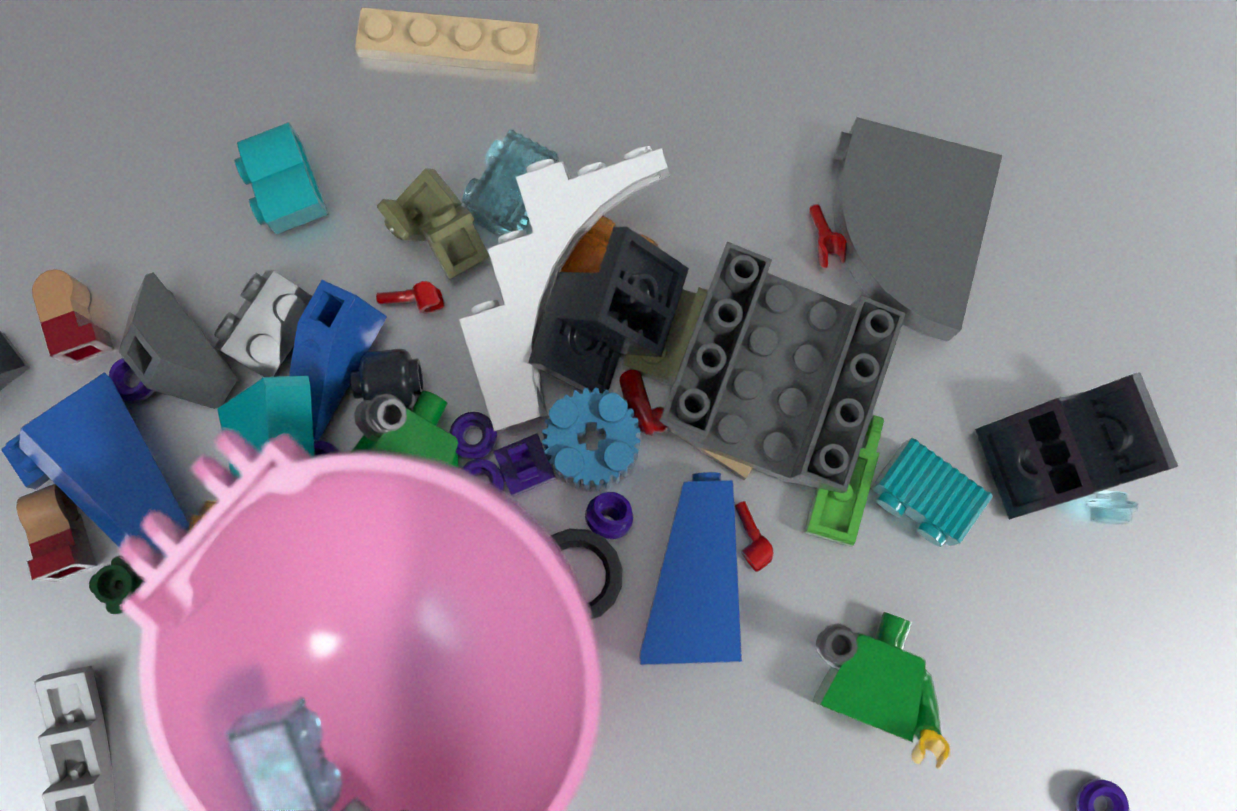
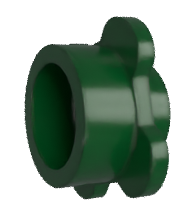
[89,555,146,614]

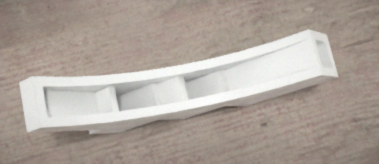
[459,146,670,431]

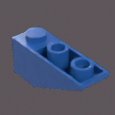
[289,280,387,441]

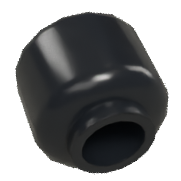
[351,349,424,409]

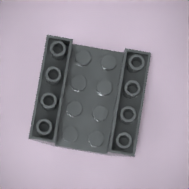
[659,241,906,493]

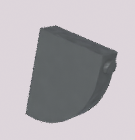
[833,117,1002,342]

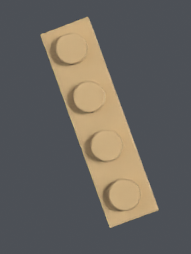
[355,8,539,73]

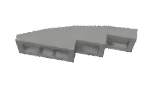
[34,666,117,811]

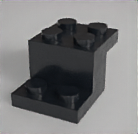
[528,226,689,394]
[975,372,1178,520]

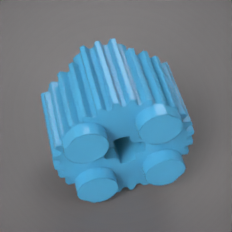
[542,388,641,492]

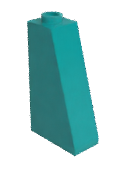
[217,376,315,478]

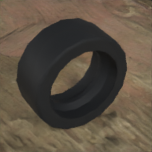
[550,528,623,619]

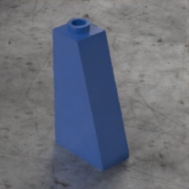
[19,372,190,558]
[639,472,742,665]

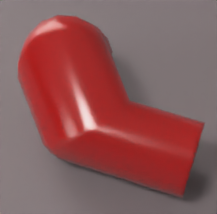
[619,370,669,436]

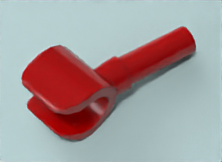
[809,204,846,268]
[376,281,444,314]
[735,501,774,572]

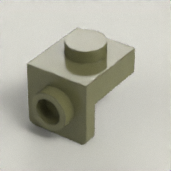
[377,168,462,241]
[419,204,490,279]

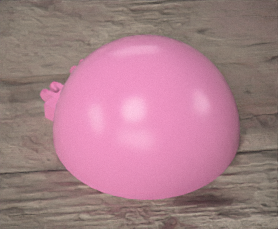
[119,429,601,811]

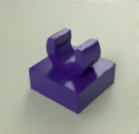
[493,433,556,497]

